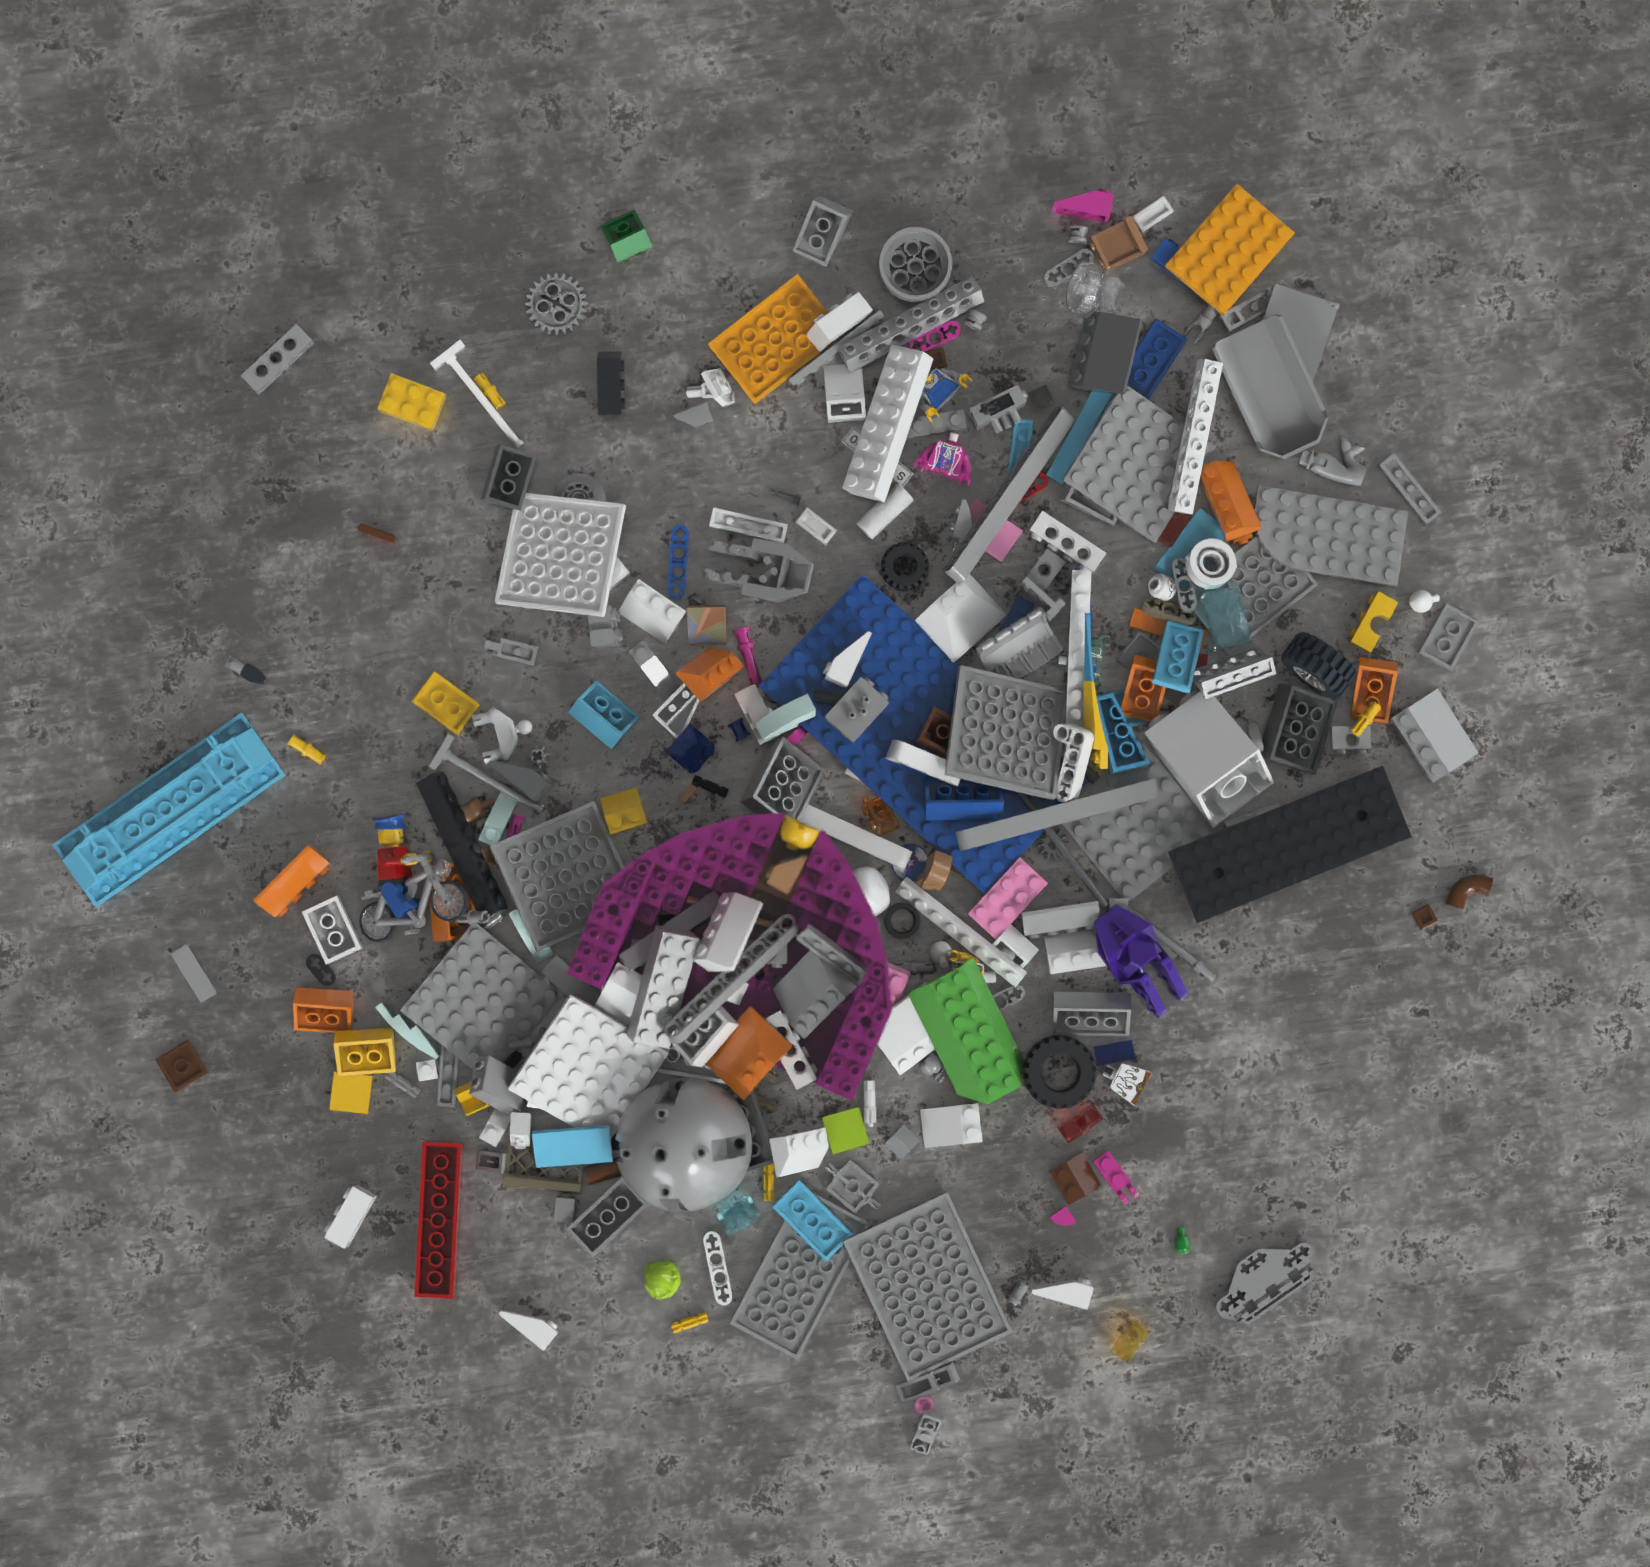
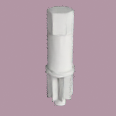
[863,1080,877,1127]

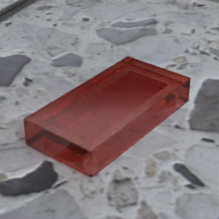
[1158,512,1192,548]

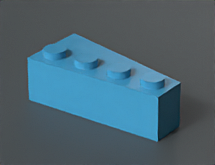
[1096,693,1150,775]

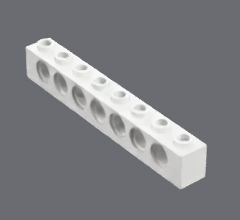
[1167,359,1223,514]

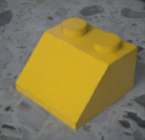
[600,787,648,835]

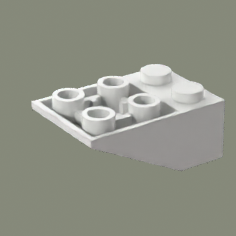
[823,364,866,423]

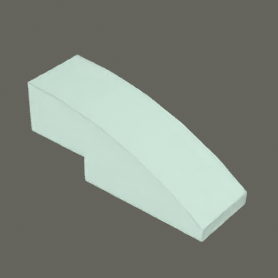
[754,694,816,741]

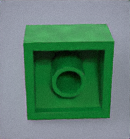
[600,209,652,262]

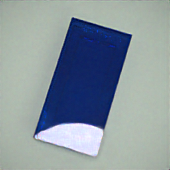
[1094,1040,1135,1066]

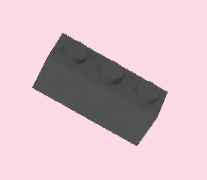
[481,444,537,511]

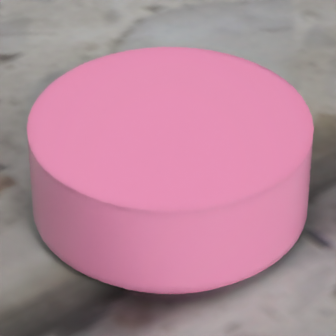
[914,1395,934,1414]

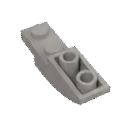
[950,499,973,552]

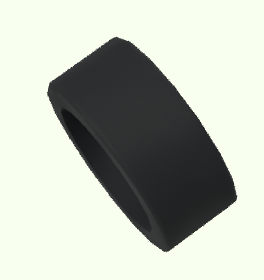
[884,902,921,939]

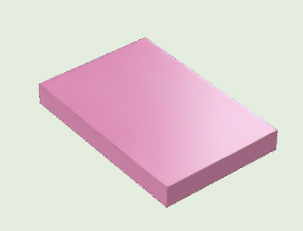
[969,499,1023,562]

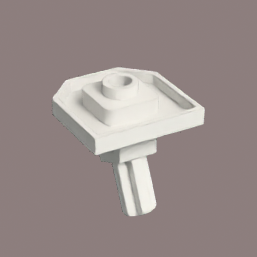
[686,368,735,406]

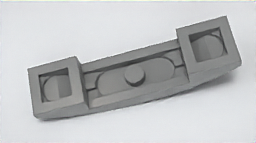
[1219,280,1287,332]

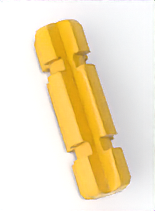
[763,1164,775,1201]
[671,1312,708,1333]

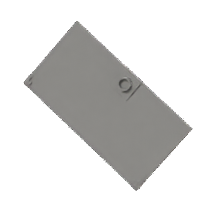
[1235,283,1340,404]

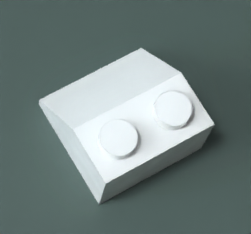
[992,924,1039,969]

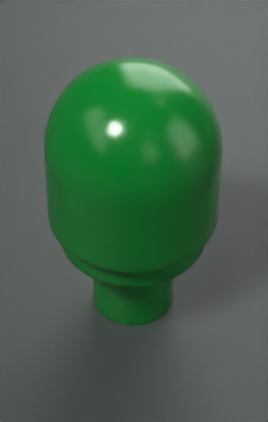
[1174,1227,1190,1255]

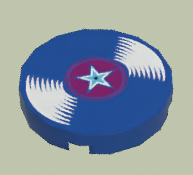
[891,844,928,881]

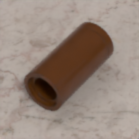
[584,1156,622,1185]

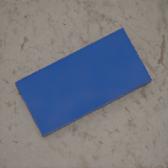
[1127,319,1187,400]

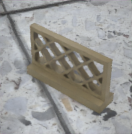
[503,1139,584,1194]

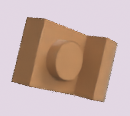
[915,850,953,891]

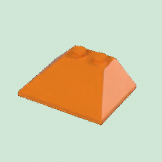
[705,1006,793,1100]

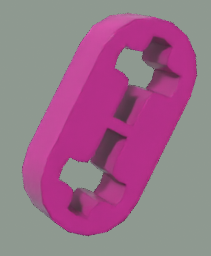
[787,726,808,746]

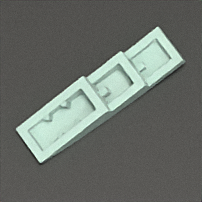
[375,1003,440,1059]

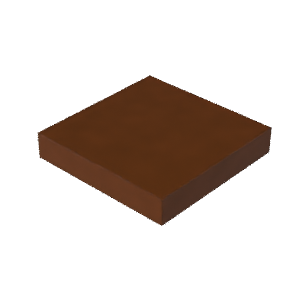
[155,1040,209,1092]

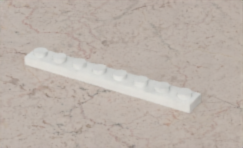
[895,877,1027,988]

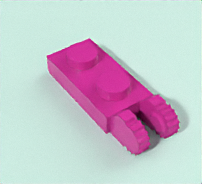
[1093,1150,1138,1205]

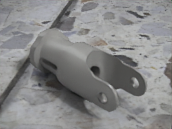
[1184,303,1219,344]

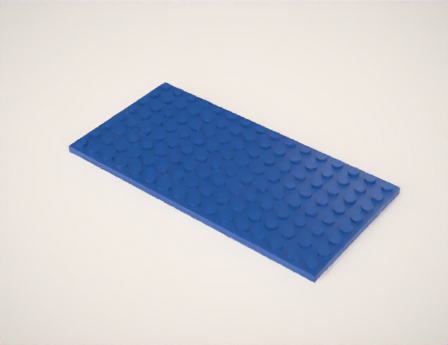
[758,574,1088,895]

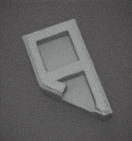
[673,402,713,428]

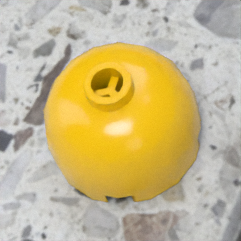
[780,816,820,851]

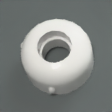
[1185,538,1237,590]

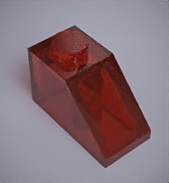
[1057,1103,1103,1143]

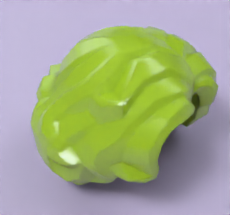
[644,1260,681,1300]

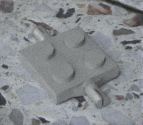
[825,1159,881,1214]

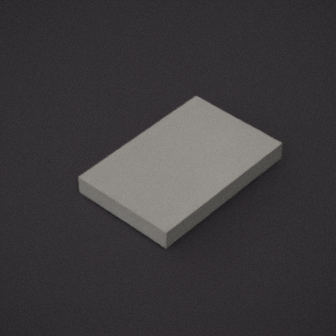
[1418,603,1480,671]

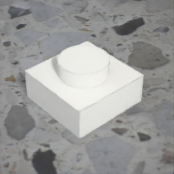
[416,1059,438,1082]

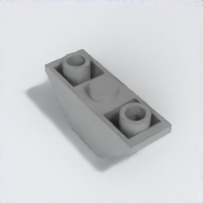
[910,1409,943,1455]

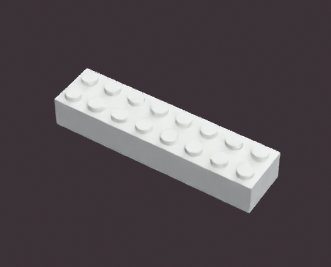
[842,344,933,502]

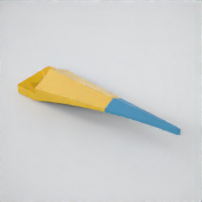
[1083,613,1108,769]

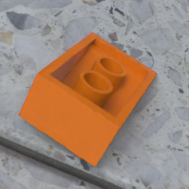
[1121,654,1166,722]
[1350,657,1398,724]

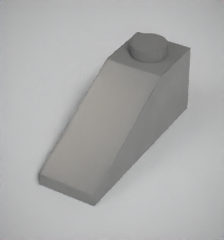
[628,640,679,699]

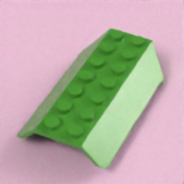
[909,959,1024,1104]

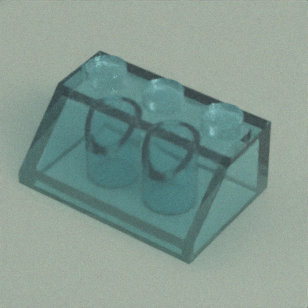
[1201,586,1252,651]

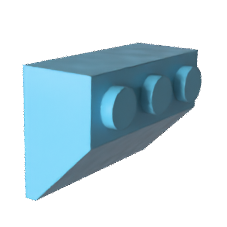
[568,680,640,749]

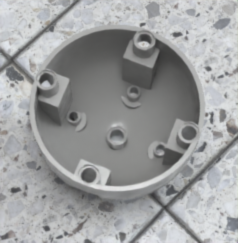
[615,1077,752,1212]

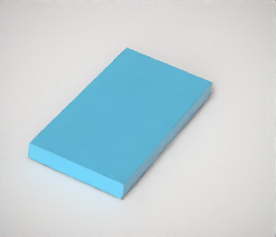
[1154,508,1224,590]
[1152,620,1204,693]
[532,1125,613,1168]
[772,1180,853,1262]

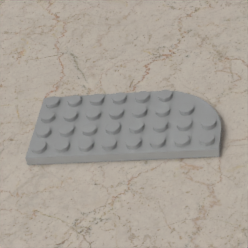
[1254,486,1408,587]

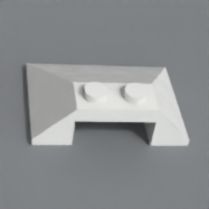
[915,574,1007,663]

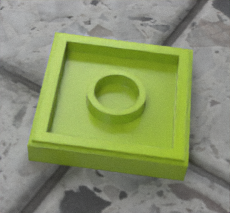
[822,1106,870,1154]

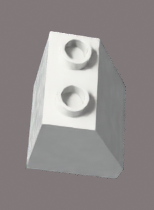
[1144,691,1274,828]

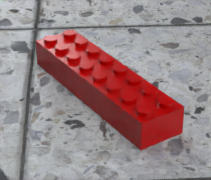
[414,1141,463,1299]

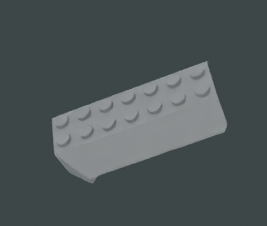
[1212,314,1329,459]

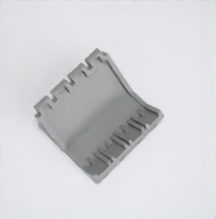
[976,607,1064,679]

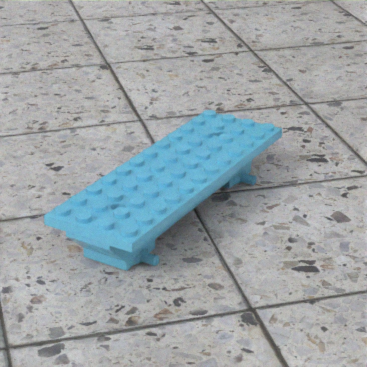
[52,712,286,908]

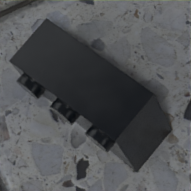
[597,351,625,415]

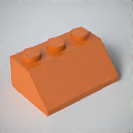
[676,647,744,702]
[293,987,354,1033]

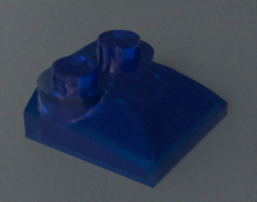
[665,723,715,773]

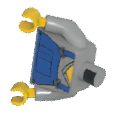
[918,368,973,422]

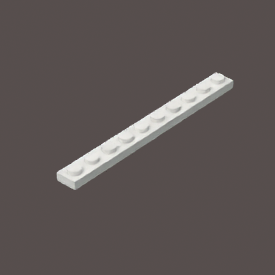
[1064,570,1092,760]

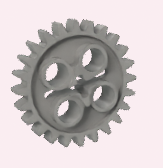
[525,273,588,336]

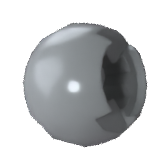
[919,1052,943,1075]

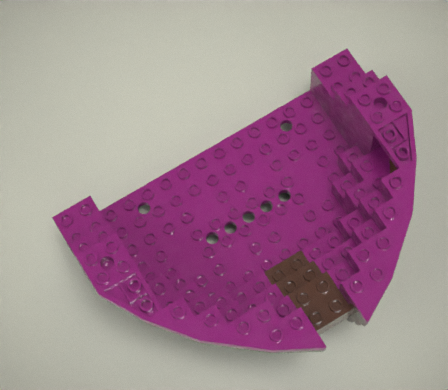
[566,812,892,1101]

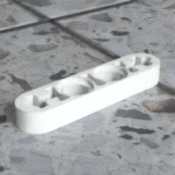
[703,1231,732,1305]

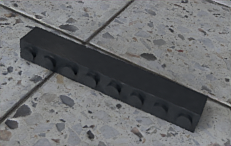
[416,771,509,919]

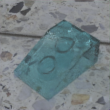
[717,1194,762,1237]

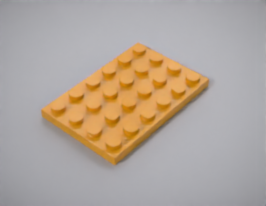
[1165,184,1295,316]
[708,274,845,405]

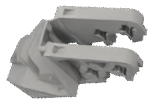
[703,538,814,603]

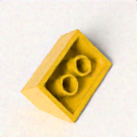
[334,1027,396,1076]

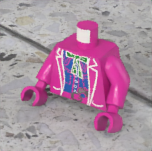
[913,432,971,486]

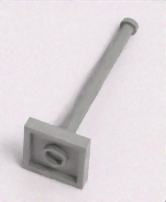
[428,734,545,815]

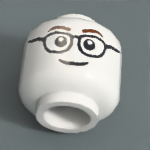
[1148,573,1176,601]

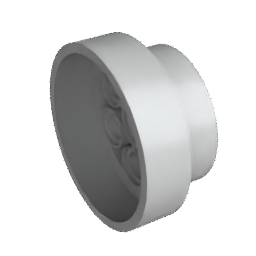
[879,227,952,302]

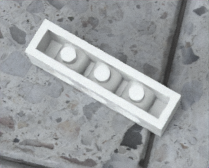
[1029,511,1106,574]
[765,1010,819,1090]

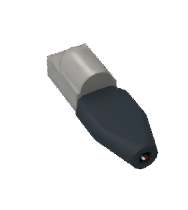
[225,656,266,684]

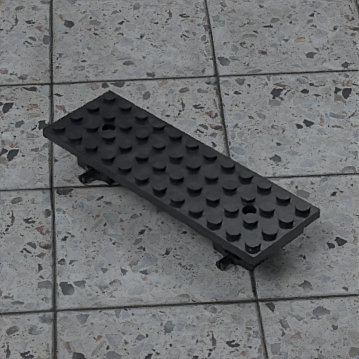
[1168,766,1412,923]

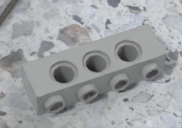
[241,324,314,395]

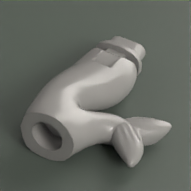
[1299,436,1366,487]

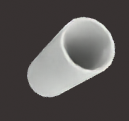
[856,483,914,540]

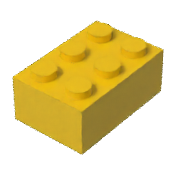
[377,373,447,432]

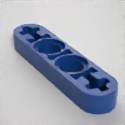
[667,525,689,600]

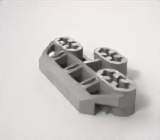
[1215,1242,1315,1324]

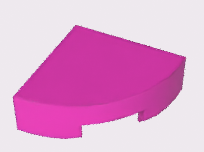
[1050,1206,1076,1226]

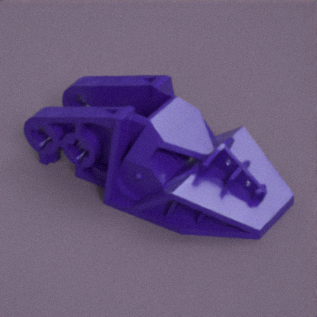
[1093,905,1188,1018]

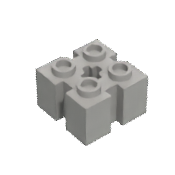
[588,605,623,648]

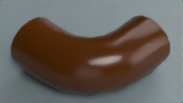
[1445,874,1493,910]

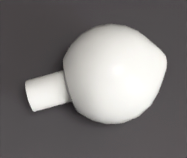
[1409,590,1440,613]
[929,941,952,968]

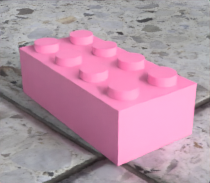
[967,857,1048,940]

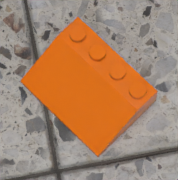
[253,845,331,917]

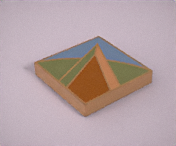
[687,605,727,644]

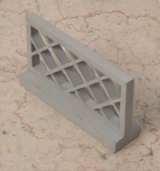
[1019,577,1066,624]
[1192,647,1276,700]

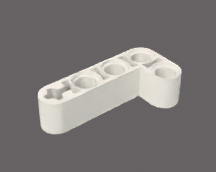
[1053,723,1094,802]
[885,740,960,786]

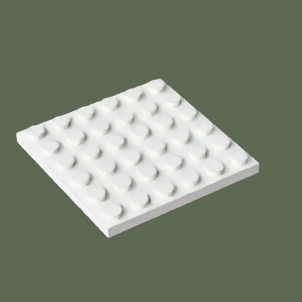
[495,493,626,617]
[508,994,669,1138]

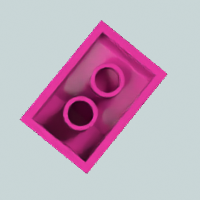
[1051,189,1114,223]

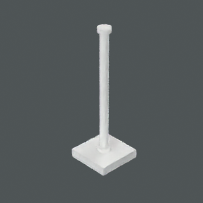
[430,340,524,449]

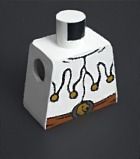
[1102,1063,1151,1105]

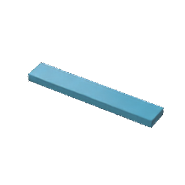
[1046,392,1112,485]

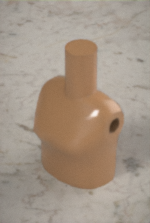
[460,798,495,824]

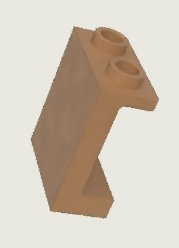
[1088,216,1148,272]

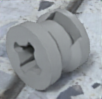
[1068,225,1088,244]
[964,309,987,331]

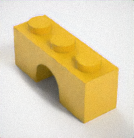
[1348,591,1399,654]

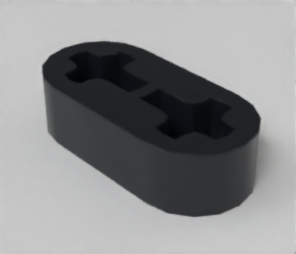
[306,954,336,986]

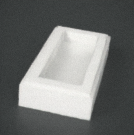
[1132,195,1174,233]
[795,507,837,546]

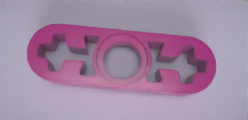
[909,321,961,352]

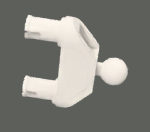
[472,707,532,764]

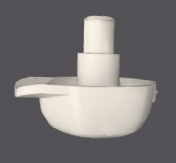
[853,867,890,917]

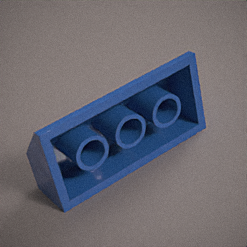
[924,777,1004,820]

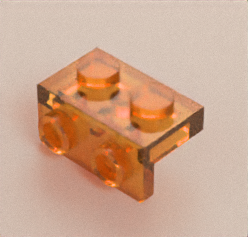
[861,796,900,836]

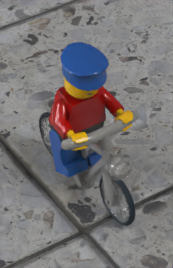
[359,814,468,942]

